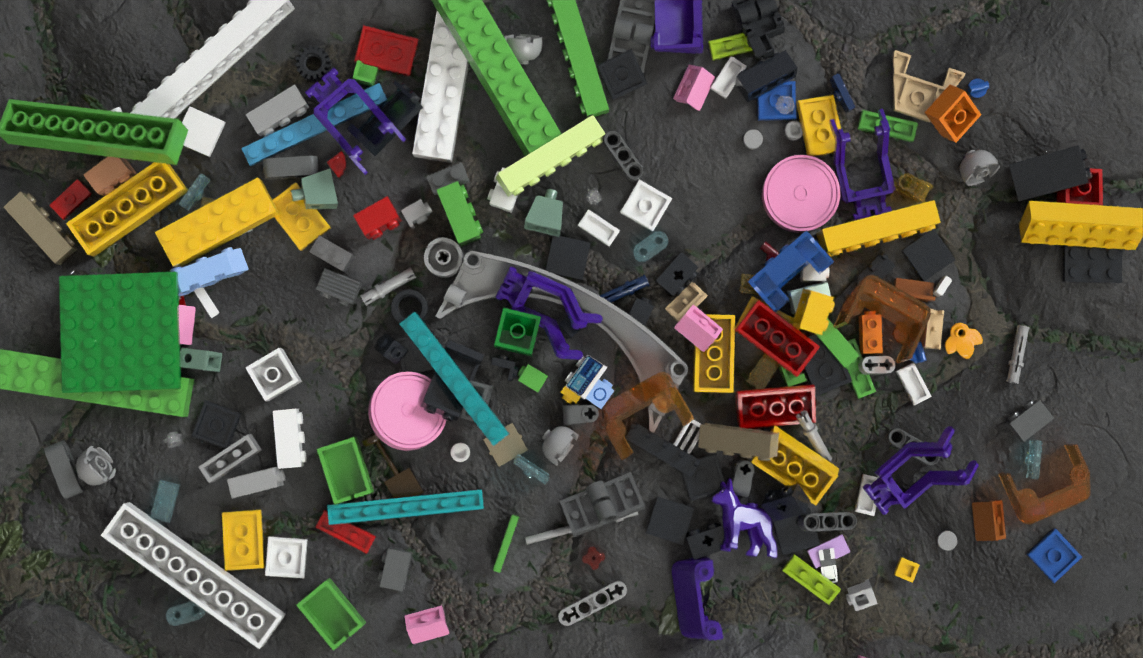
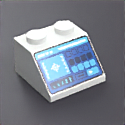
[565,355,607,399]

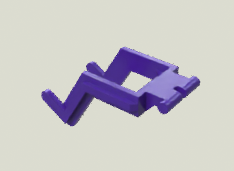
[305,67,406,175]
[829,109,895,221]
[496,267,603,360]
[863,426,978,515]

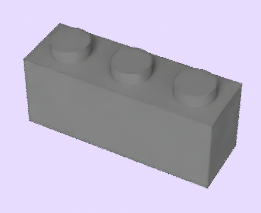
[246,85,309,137]
[199,434,262,483]

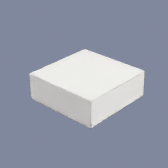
[933,276,952,297]

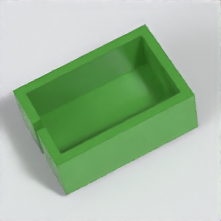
[437,181,483,247]
[317,437,374,505]
[297,578,366,651]

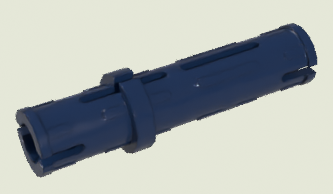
[600,275,649,303]

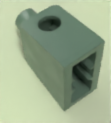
[291,169,338,209]
[524,189,563,237]
[180,348,222,372]

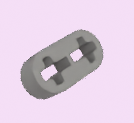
[858,356,895,375]

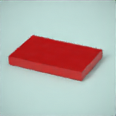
[354,25,419,76]

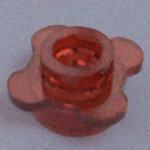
[582,546,605,570]

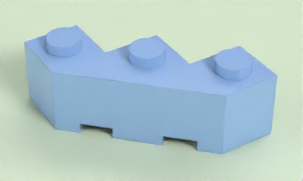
[170,247,249,297]

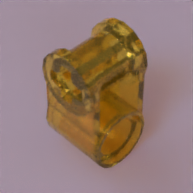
[894,173,934,203]

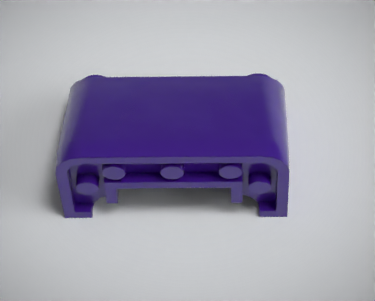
[651,0,703,53]
[672,556,723,640]

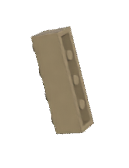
[4,191,78,265]
[698,423,779,461]

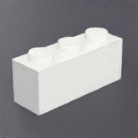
[273,409,306,469]

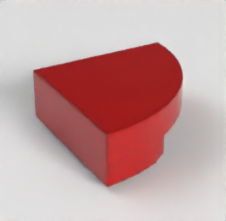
[327,151,346,178]

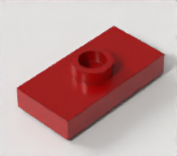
[49,179,92,220]

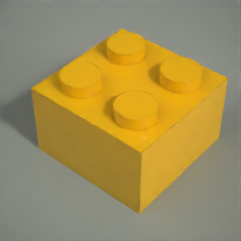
[792,288,834,335]

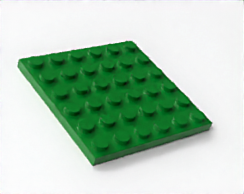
[59,272,181,393]

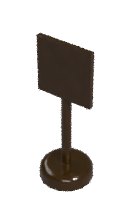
[362,432,424,498]

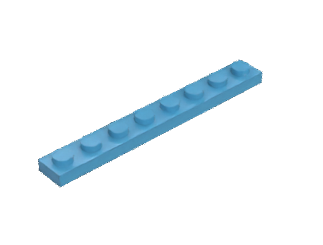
[241,83,387,166]

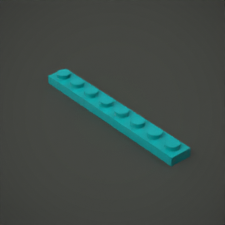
[400,312,510,446]
[327,490,484,525]

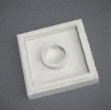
[182,106,225,157]
[620,179,672,232]
[265,536,308,578]

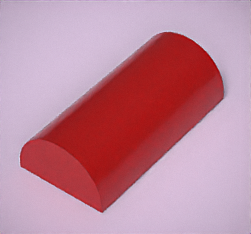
[735,300,820,378]
[736,385,816,429]

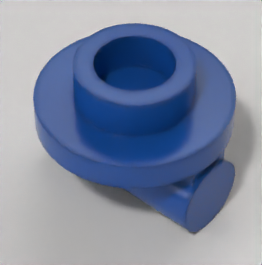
[968,79,989,98]
[907,342,927,364]

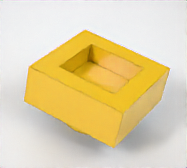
[561,386,581,404]
[893,557,920,583]

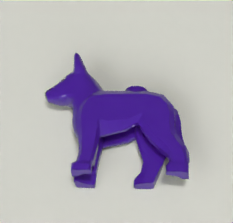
[710,478,777,559]

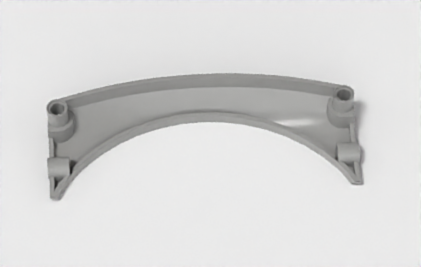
[435,251,688,433]

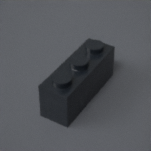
[736,50,798,103]

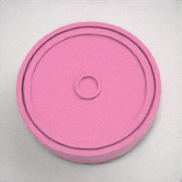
[762,155,840,233]
[368,372,446,451]

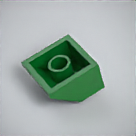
[494,308,541,357]

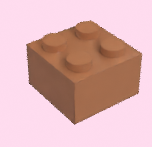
[84,157,137,197]

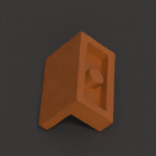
[893,278,936,302]
[972,500,1006,541]

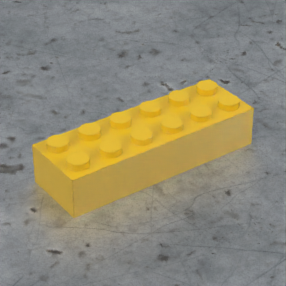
[66,162,188,257]
[155,178,280,267]
[816,200,941,257]
[1019,201,1143,250]

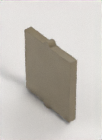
[483,423,528,467]

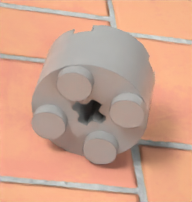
[424,237,464,278]

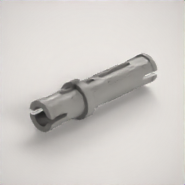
[360,267,416,306]
[1006,325,1030,384]
[796,411,832,461]

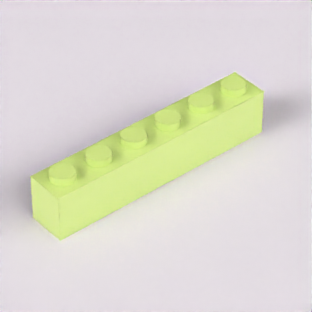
[496,115,605,197]

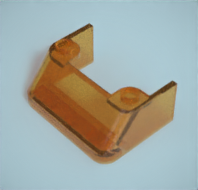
[833,275,931,363]
[603,372,694,460]
[998,444,1091,524]

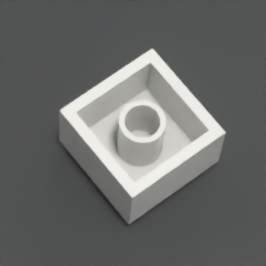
[246,348,302,401]

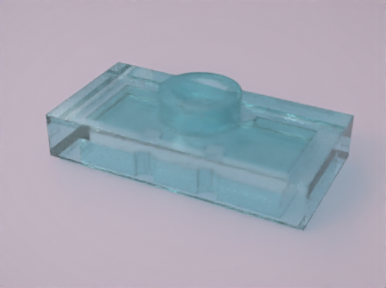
[179,173,211,211]
[1025,440,1043,479]
[513,454,549,485]
[150,480,180,522]

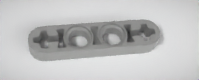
[558,580,627,626]

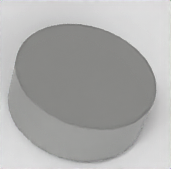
[784,121,803,141]
[743,130,763,149]
[937,531,957,550]

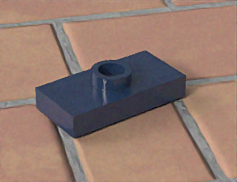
[829,74,855,114]

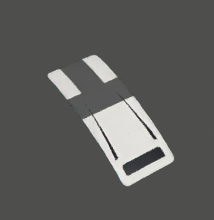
[819,548,838,583]

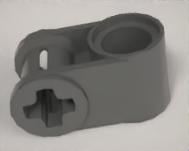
[562,404,599,425]
[731,459,754,498]

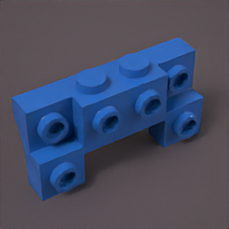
[748,230,834,312]

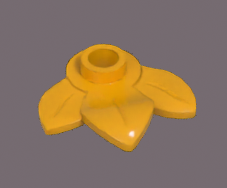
[945,323,982,359]

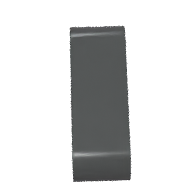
[604,131,643,182]
[263,156,319,180]
[885,428,940,465]
[44,440,85,499]
[797,512,857,531]

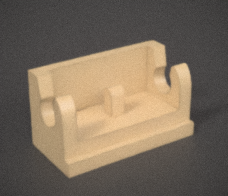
[665,282,708,322]
[921,309,944,350]

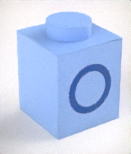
[585,379,614,409]

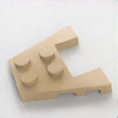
[893,50,965,122]

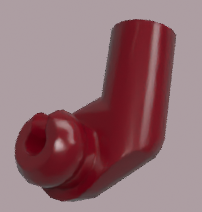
[760,241,779,261]

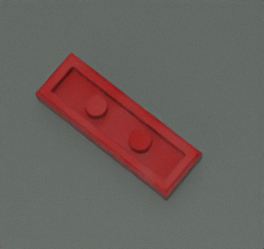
[316,510,376,554]

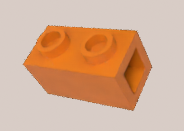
[859,311,883,354]

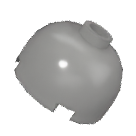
[504,34,542,64]
[960,150,1000,186]
[542,426,579,466]
[76,446,116,485]

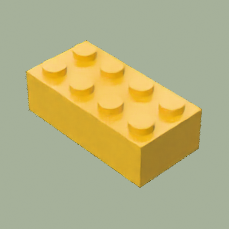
[693,314,735,393]
[751,426,839,506]

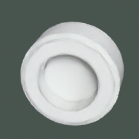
[451,443,470,462]

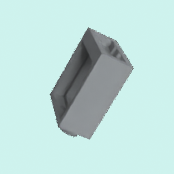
[227,467,286,498]

